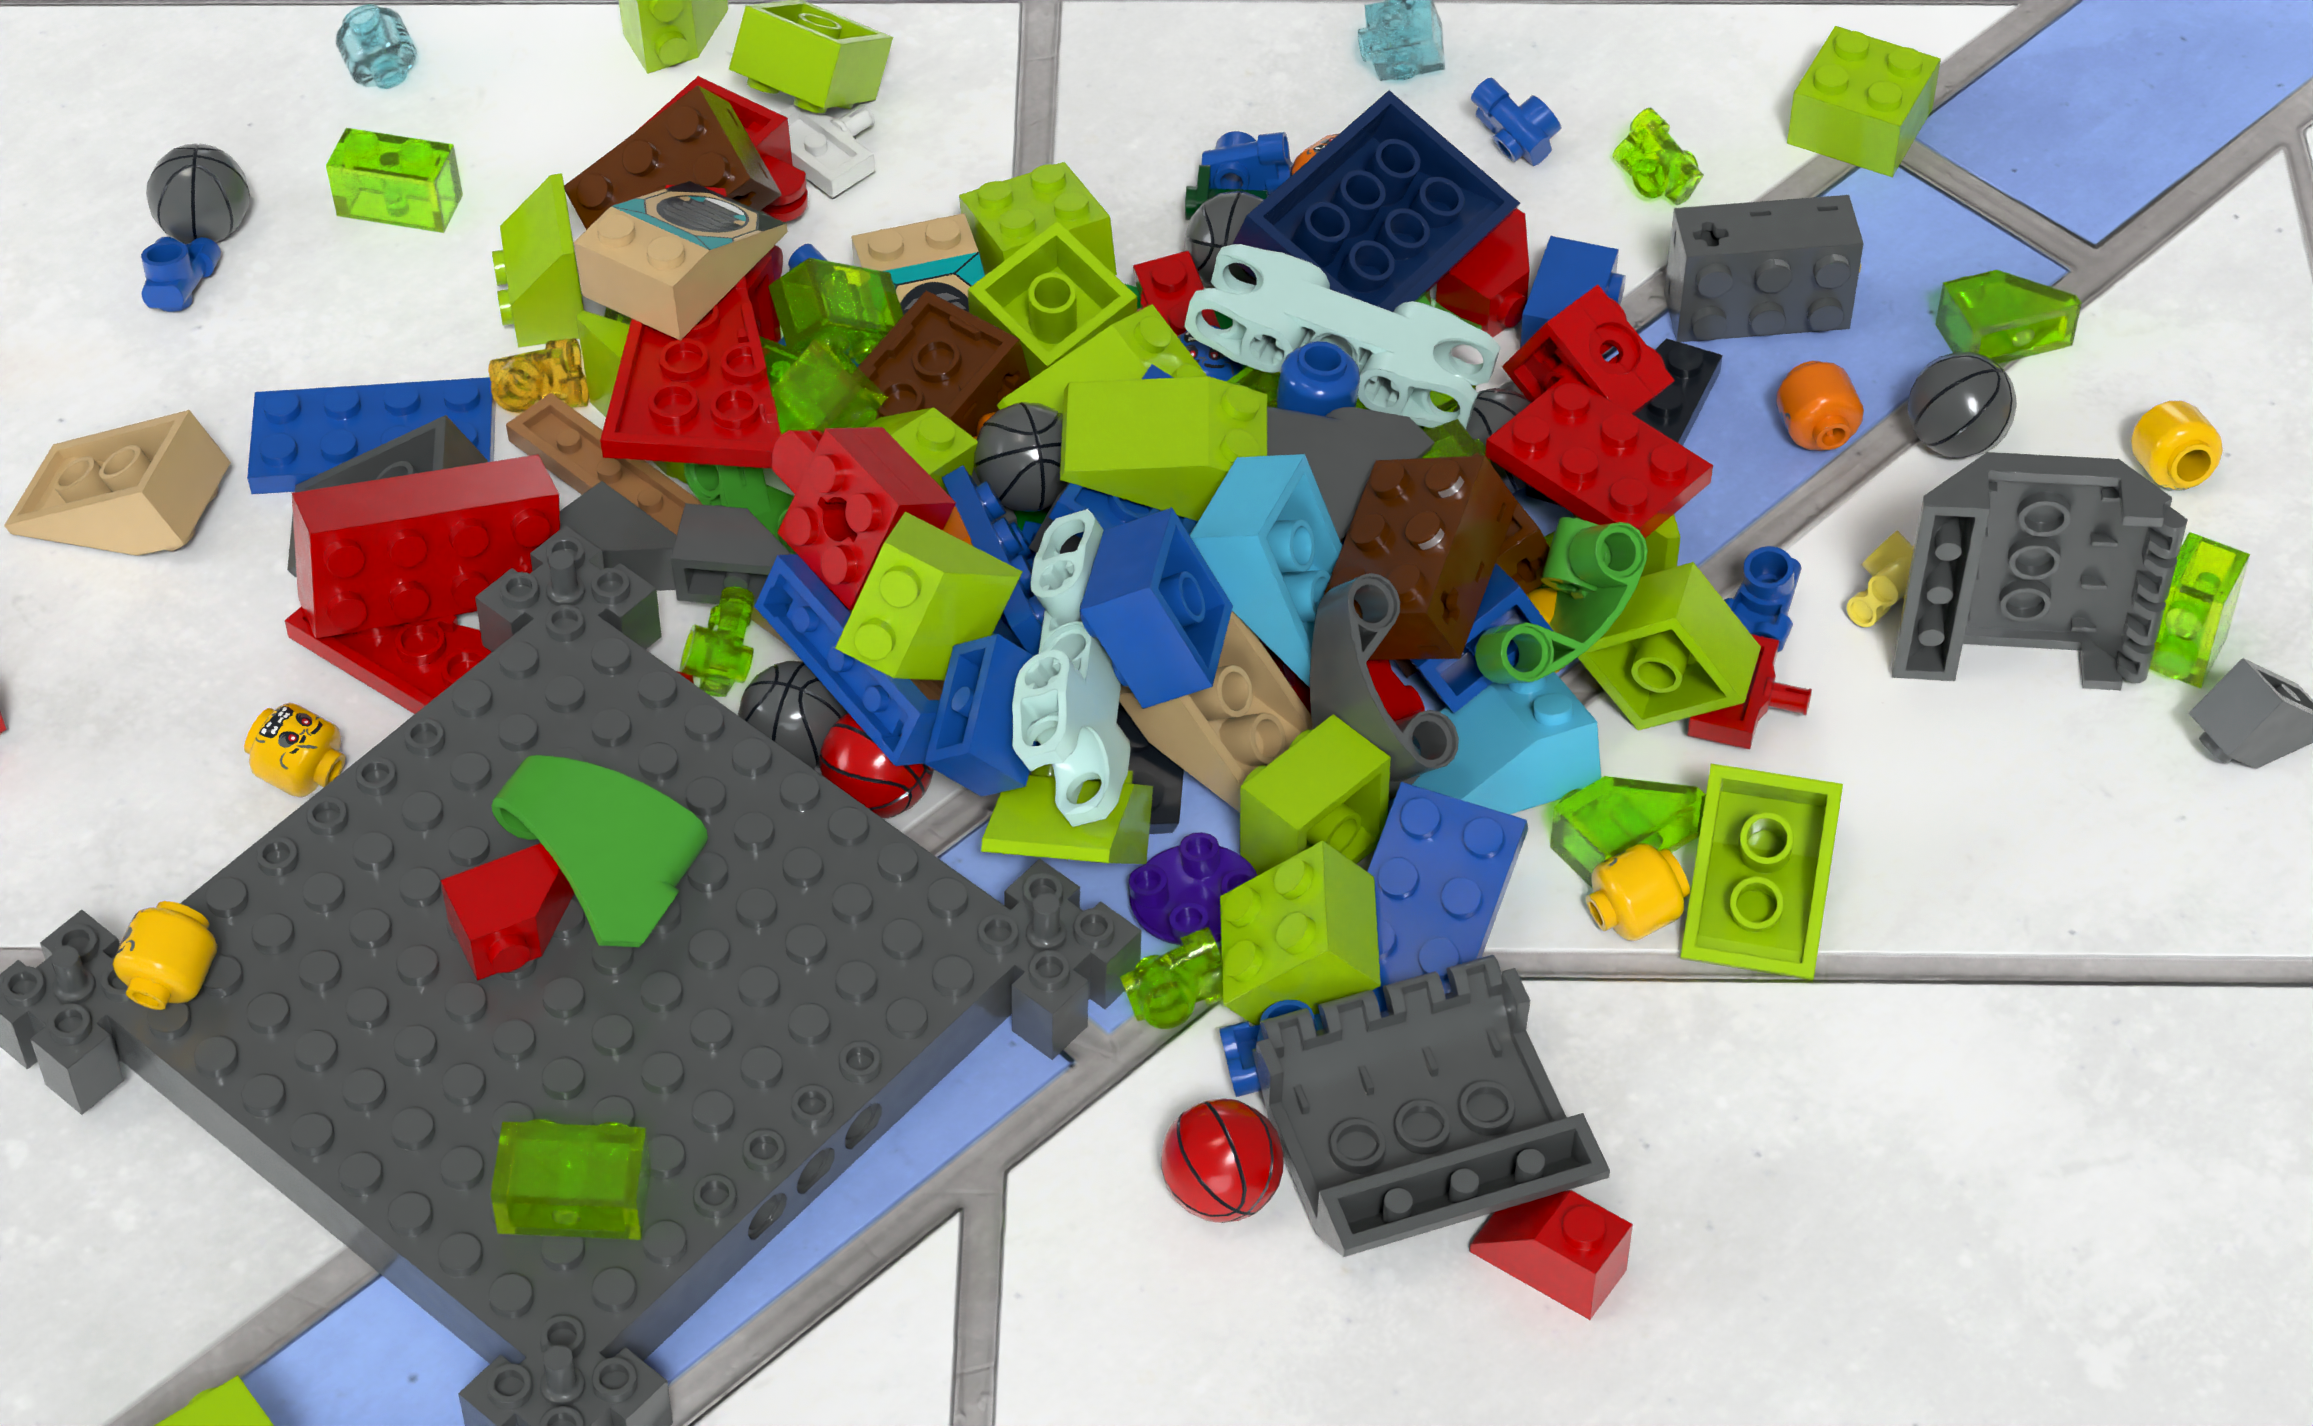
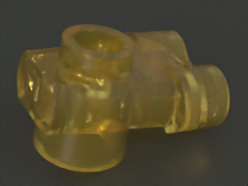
[488,338,589,413]

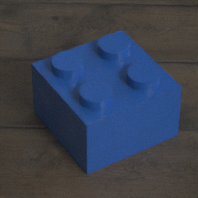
[1080,507,1233,709]

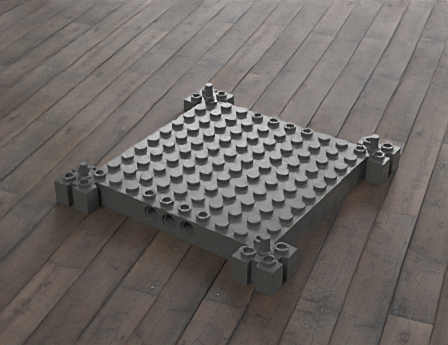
[0,525,1142,1426]

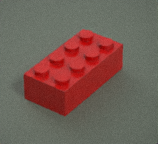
[292,454,560,639]

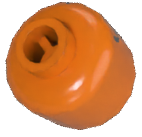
[1776,361,1864,451]

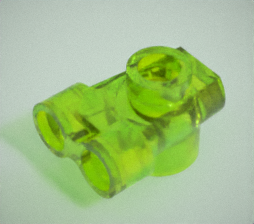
[1612,107,1704,205]
[680,587,755,697]
[1119,927,1223,1029]

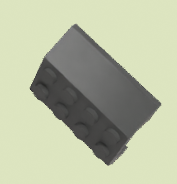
[1891,452,2188,691]
[1252,955,1610,1257]

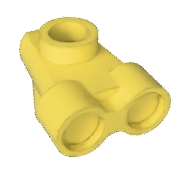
[1847,530,1914,627]

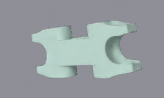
[1184,244,1501,432]
[1012,509,1131,827]

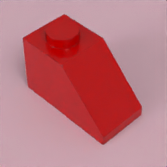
[1436,209,1530,338]
[440,843,574,981]
[1470,1190,1633,1320]

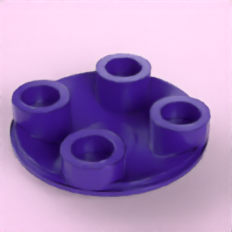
[1129,832,1258,946]

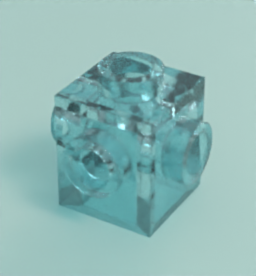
[1358,0,1445,81]

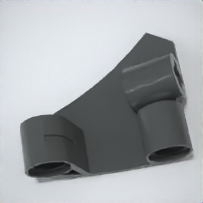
[1267,406,1435,543]
[1310,573,1459,800]

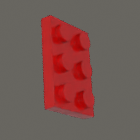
[1485,374,1713,538]

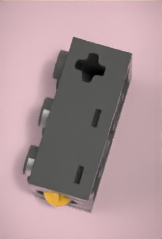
[1664,195,1864,342]

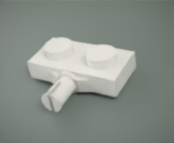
[779,104,875,198]

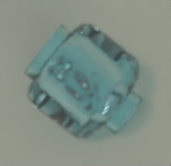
[335,4,418,89]

